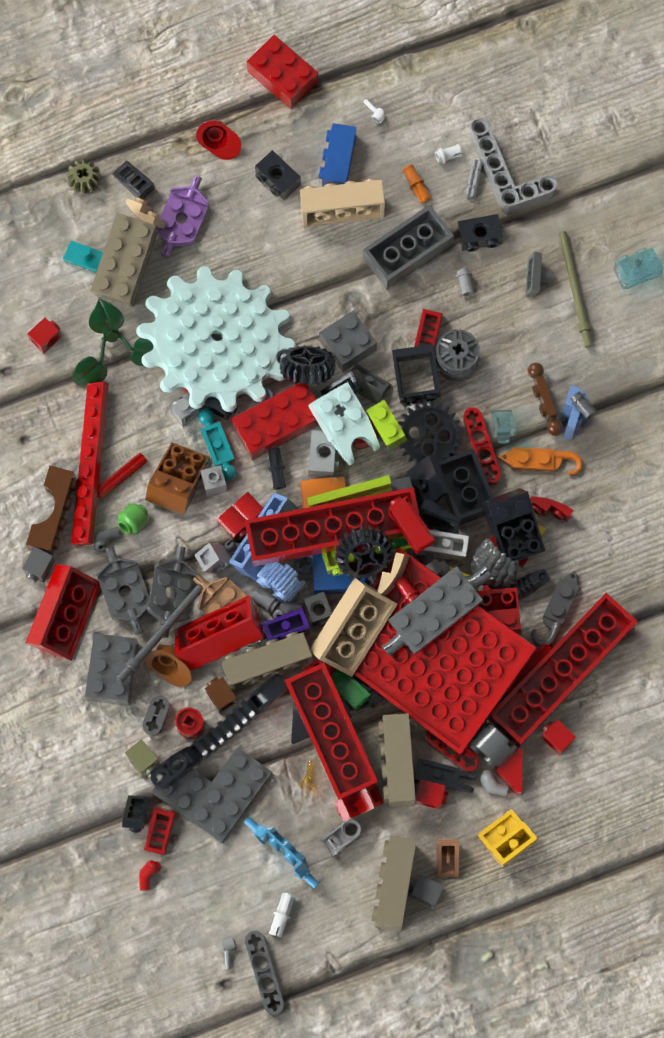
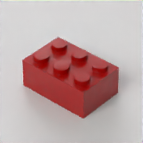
[246,34,318,109]

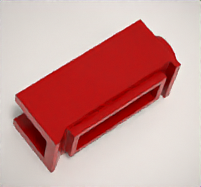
[388,496,435,554]

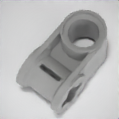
[320,819,362,858]

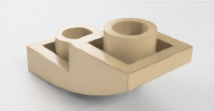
[126,197,167,229]

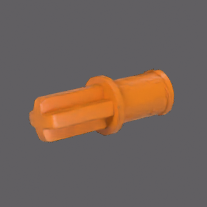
[402,165,430,204]

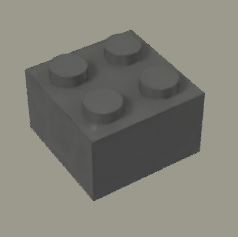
[319,310,377,373]

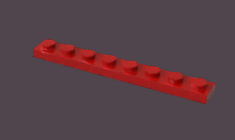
[71,382,109,546]

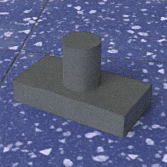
[525,251,554,298]

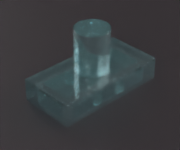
[491,409,516,444]

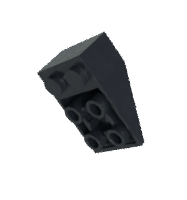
[481,488,545,561]

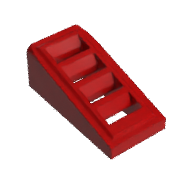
[414,309,443,350]
[144,806,176,855]

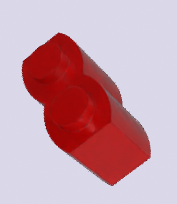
[217,492,264,541]

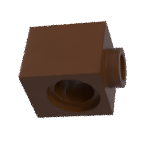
[205,677,237,713]

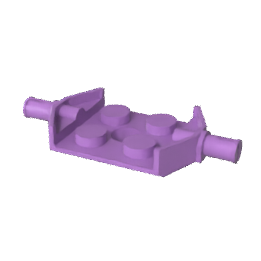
[157,175,209,258]

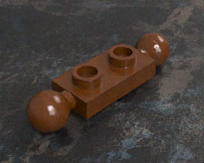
[527,362,564,436]

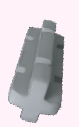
[465,159,483,199]

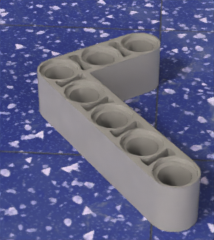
[470,118,557,214]

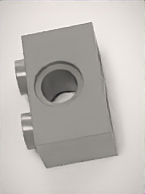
[308,430,339,477]

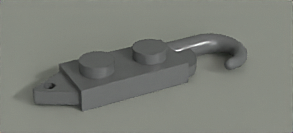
[531,571,580,647]

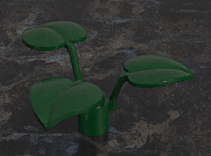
[73,299,154,385]

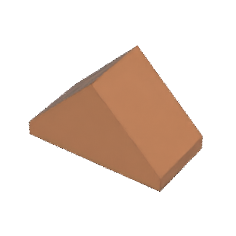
[436,839,459,877]

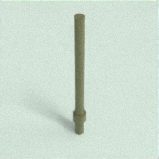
[559,231,593,348]

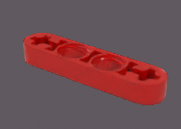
[463,407,501,486]

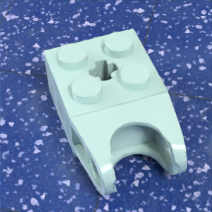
[308,382,380,465]

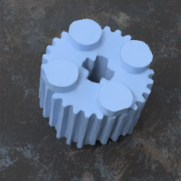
[256,562,306,603]

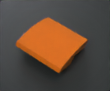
[300,477,346,508]

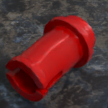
[394,576,419,603]

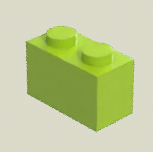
[366,400,407,451]

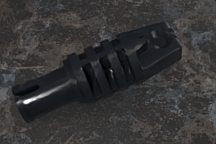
[509,569,550,600]

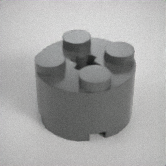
[469,721,518,769]

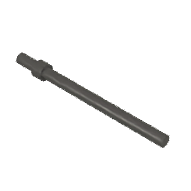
[116,585,203,684]

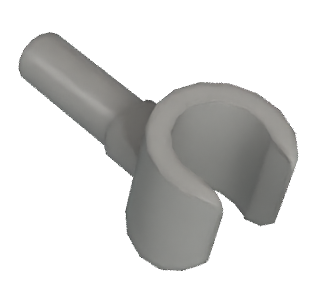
[222,937,235,969]

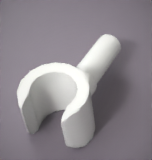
[364,99,385,124]

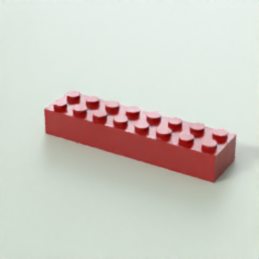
[244,487,420,567]
[488,593,638,748]

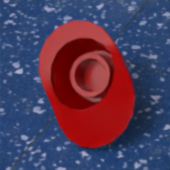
[196,120,242,160]

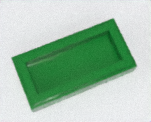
[331,669,372,712]

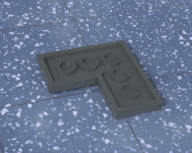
[151,747,272,843]

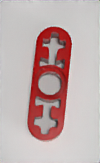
[425,730,479,773]

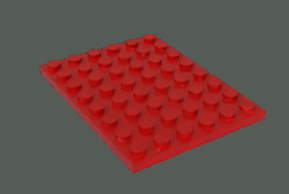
[354,547,538,755]

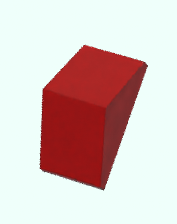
[495,749,522,795]

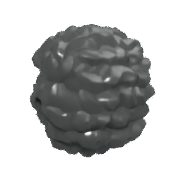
[470,539,519,589]

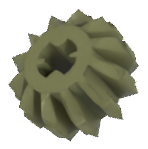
[66,159,101,195]

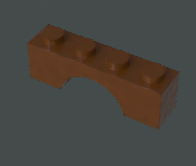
[26,465,78,556]

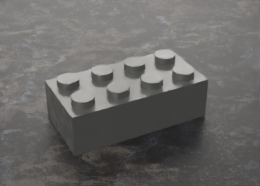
[363,205,454,290]

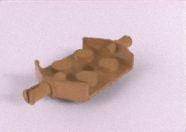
[193,574,266,644]

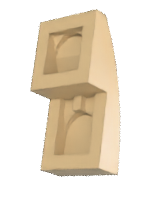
[378,553,409,595]

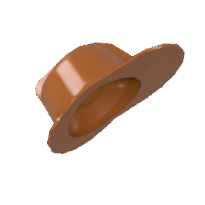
[145,644,192,687]

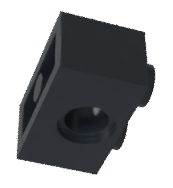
[255,150,301,200]
[457,214,503,252]

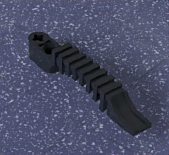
[151,673,288,790]

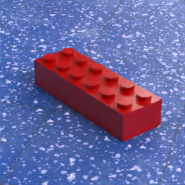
[285,663,379,800]

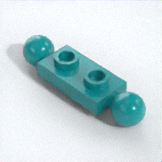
[198,409,237,481]

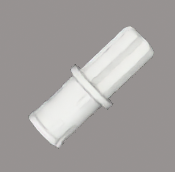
[269,893,295,938]

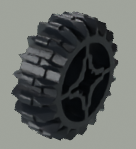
[279,345,335,385]
[335,525,394,581]

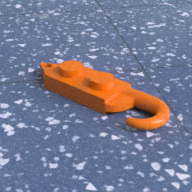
[498,447,583,476]

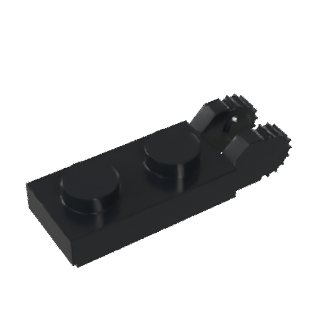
[414,758,477,793]

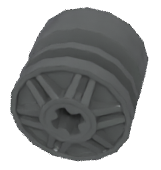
[436,329,480,382]

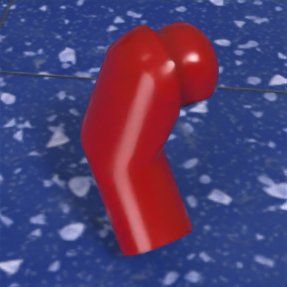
[139,860,161,891]

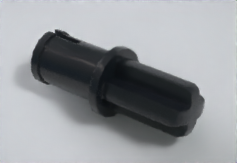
[268,447,286,490]

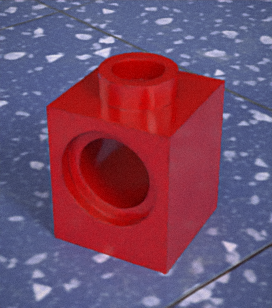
[27,317,62,354]
[541,719,576,756]
[415,780,448,810]

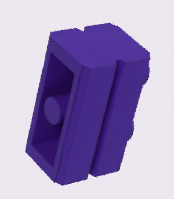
[262,609,310,641]

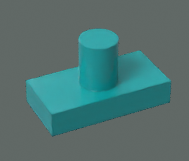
[63,241,103,273]

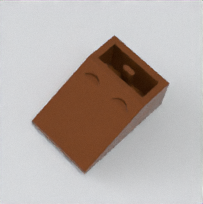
[145,442,210,515]

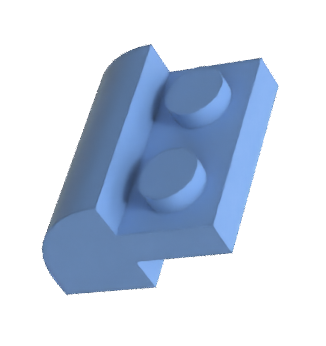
[561,385,590,440]

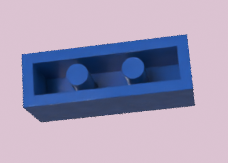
[319,123,357,187]

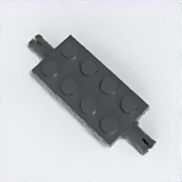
[382,566,493,657]

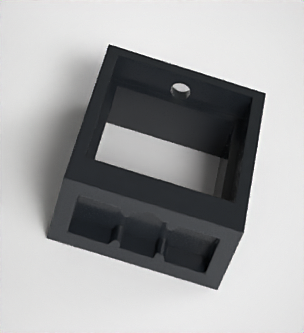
[392,344,441,405]

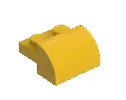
[477,809,538,867]

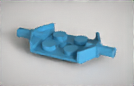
[244,816,320,889]

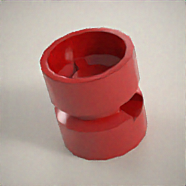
[175,707,205,740]

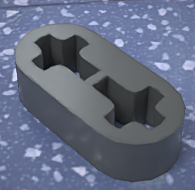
[143,696,170,737]

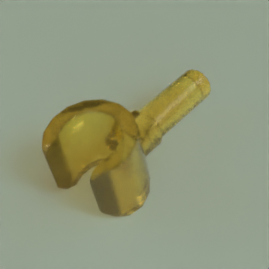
[300,760,313,790]

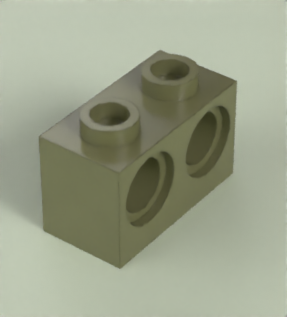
[125,739,160,779]

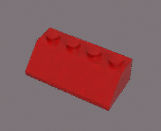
[25,564,100,661]
[174,595,264,671]

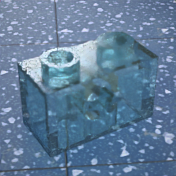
[614,248,663,290]

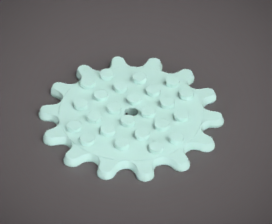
[136,266,296,412]

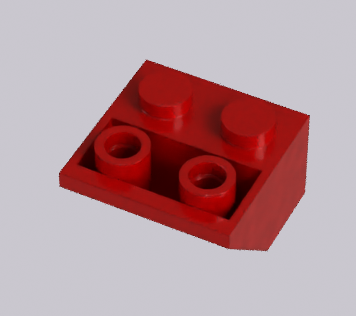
[477,587,521,636]

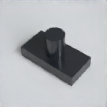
[122,795,150,833]

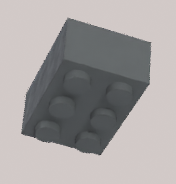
[85,633,139,706]

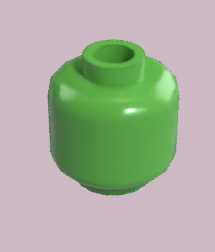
[118,503,149,534]

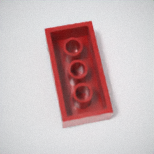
[231,383,319,460]

